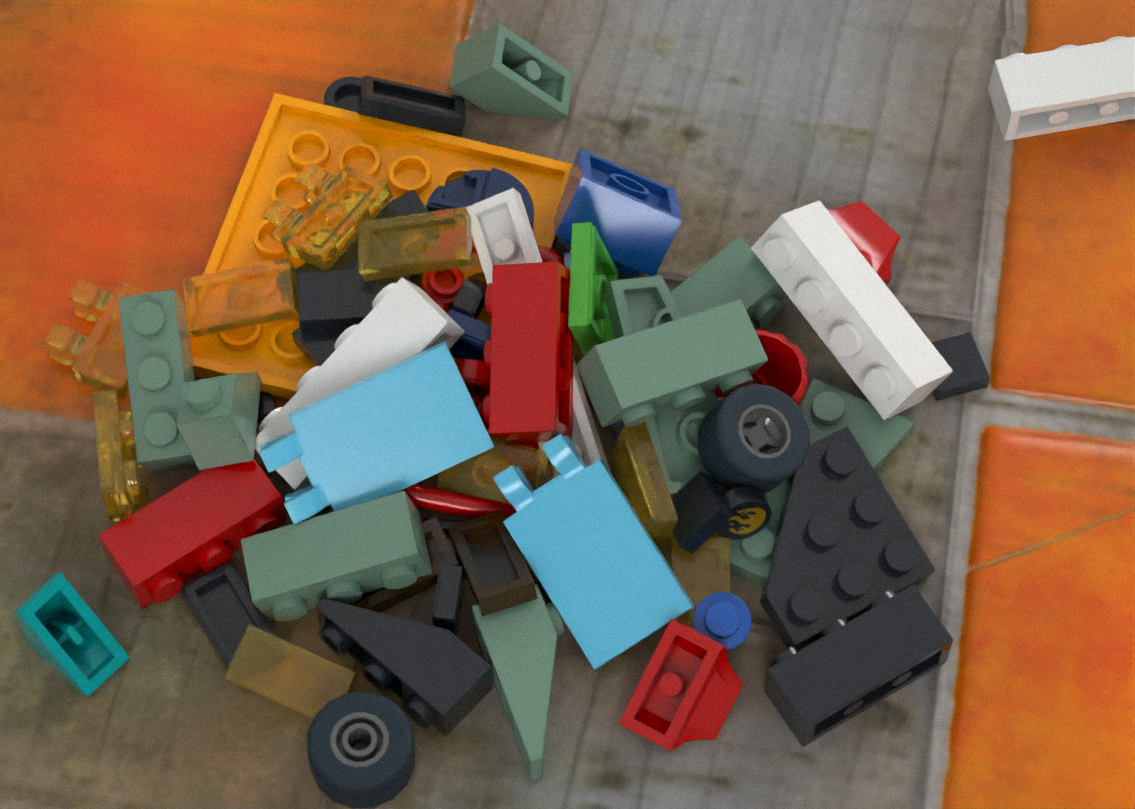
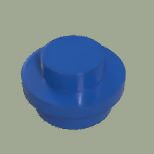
[693,592,751,651]

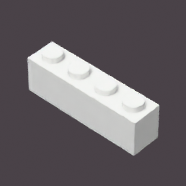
[988,36,1135,141]
[751,200,953,420]
[255,277,465,490]

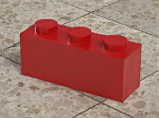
[483,261,574,443]
[99,459,286,609]

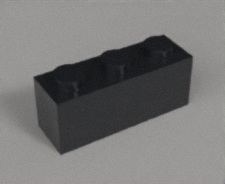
[764,585,953,747]

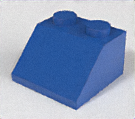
[554,148,682,276]

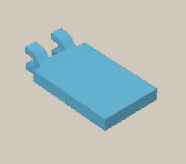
[259,341,494,524]
[493,434,695,670]

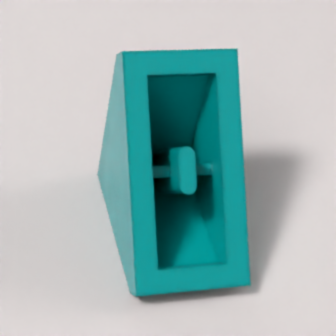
[14,572,130,697]

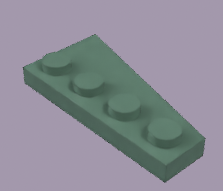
[603,275,729,501]
[719,378,915,587]

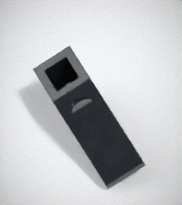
[316,598,493,737]

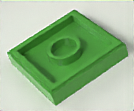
[568,222,618,355]

